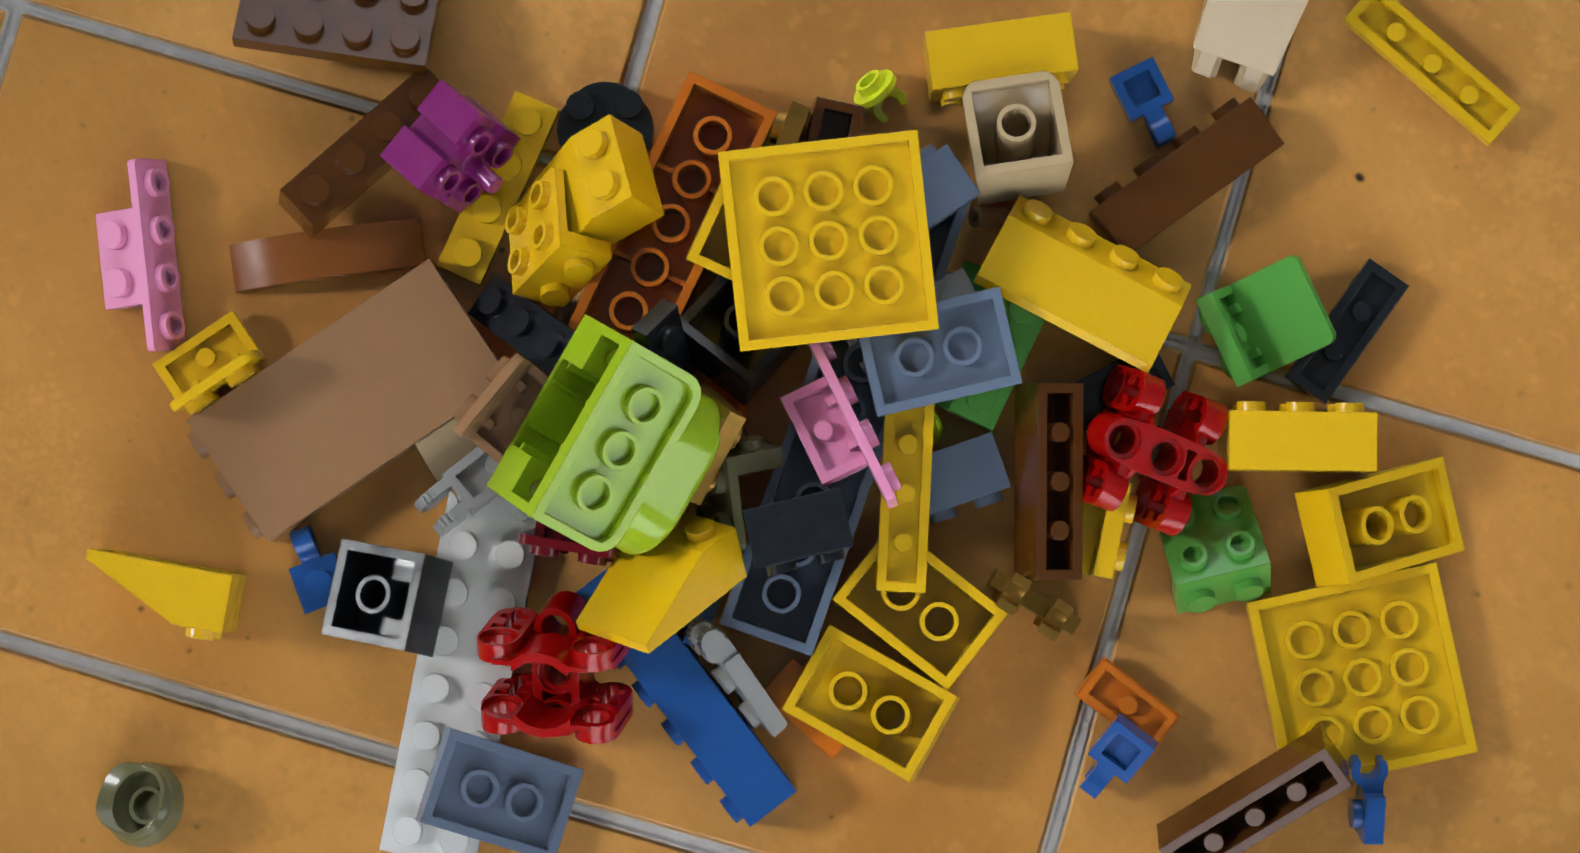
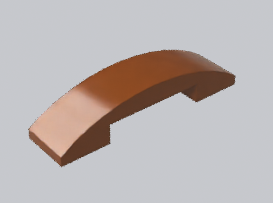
[229,218,426,293]

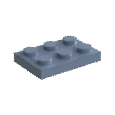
[858,286,1022,417]
[415,726,584,853]

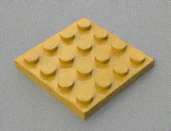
[718,130,939,352]
[1245,562,1478,779]

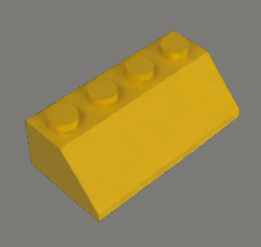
[973,195,1192,373]

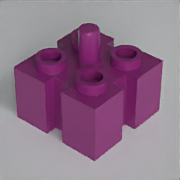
[380,79,521,213]

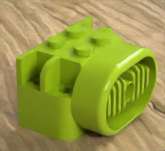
[486,314,722,555]

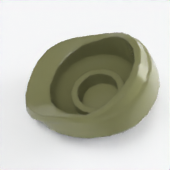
[96,761,184,847]

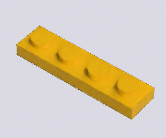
[1342,0,1521,146]
[436,90,560,286]
[876,404,935,593]

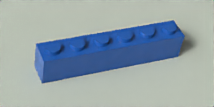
[576,567,797,827]

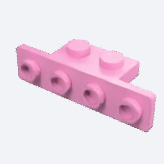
[95,158,186,352]
[780,341,902,509]

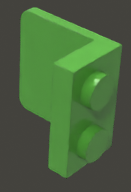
[1196,255,1336,387]
[1158,485,1271,614]

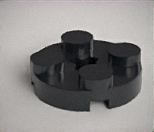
[557,82,654,153]

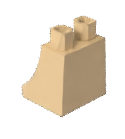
[1192,0,1308,93]
[962,71,1074,205]

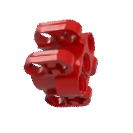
[1082,365,1228,536]
[477,590,633,744]

